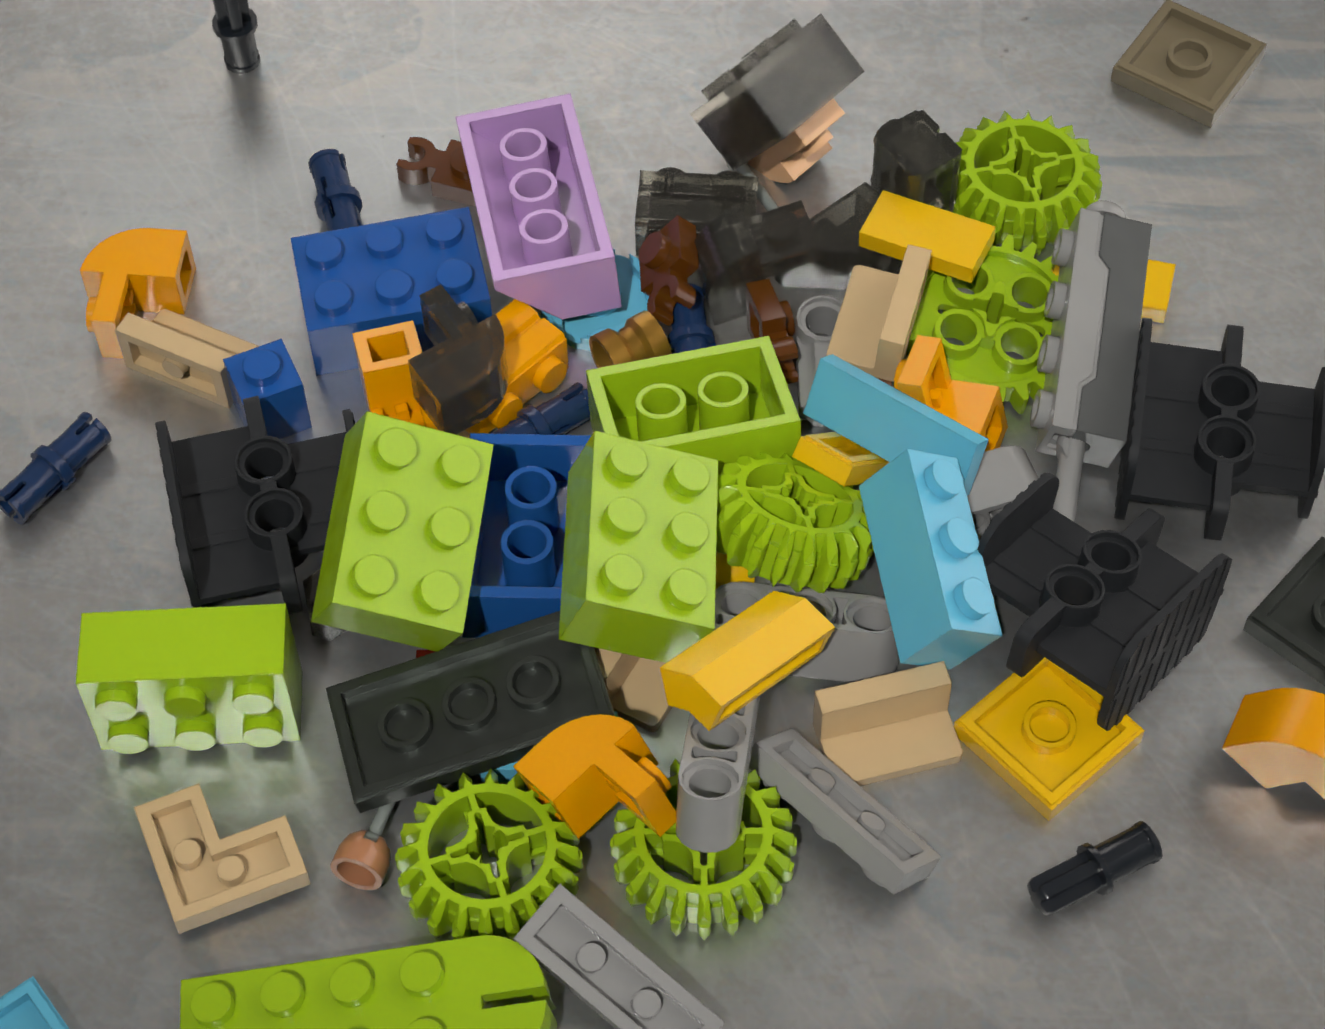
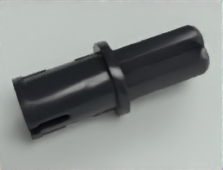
[212,0,260,74]
[1027,821,1163,916]

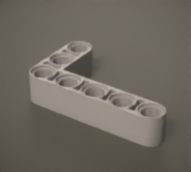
[676,582,899,853]

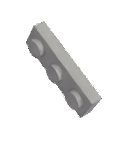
[749,728,941,895]
[513,884,725,1029]

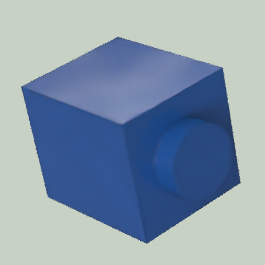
[223,338,312,439]

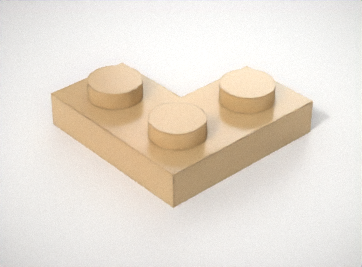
[134,783,311,934]

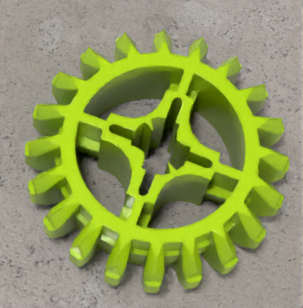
[942,110,1102,255]
[716,452,874,593]
[610,758,797,941]
[395,768,583,940]

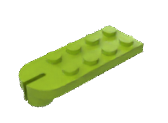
[180,935,557,1029]

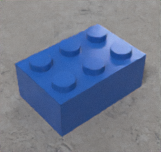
[291,207,492,376]
[462,433,591,638]

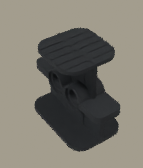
[1114,318,1325,541]
[155,396,355,614]
[977,473,1232,731]

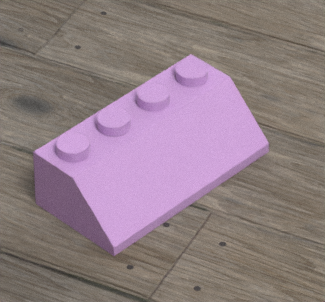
[456,93,622,320]

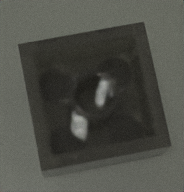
[690,13,864,170]

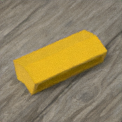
[660,591,835,731]

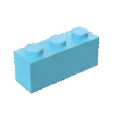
[859,449,1003,670]

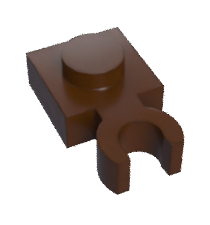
[396,137,476,207]
[638,215,699,326]
[746,278,799,384]

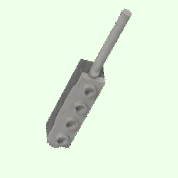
[1030,200,1152,522]

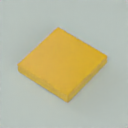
[954,657,1145,821]

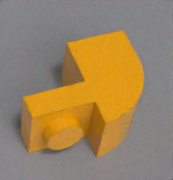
[80,228,196,359]
[352,320,441,431]
[894,335,1008,452]
[1222,688,1325,800]
[513,714,676,839]

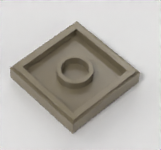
[1111,0,1267,128]

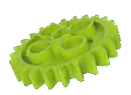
[905,234,1059,414]

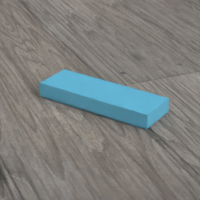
[803,354,989,496]

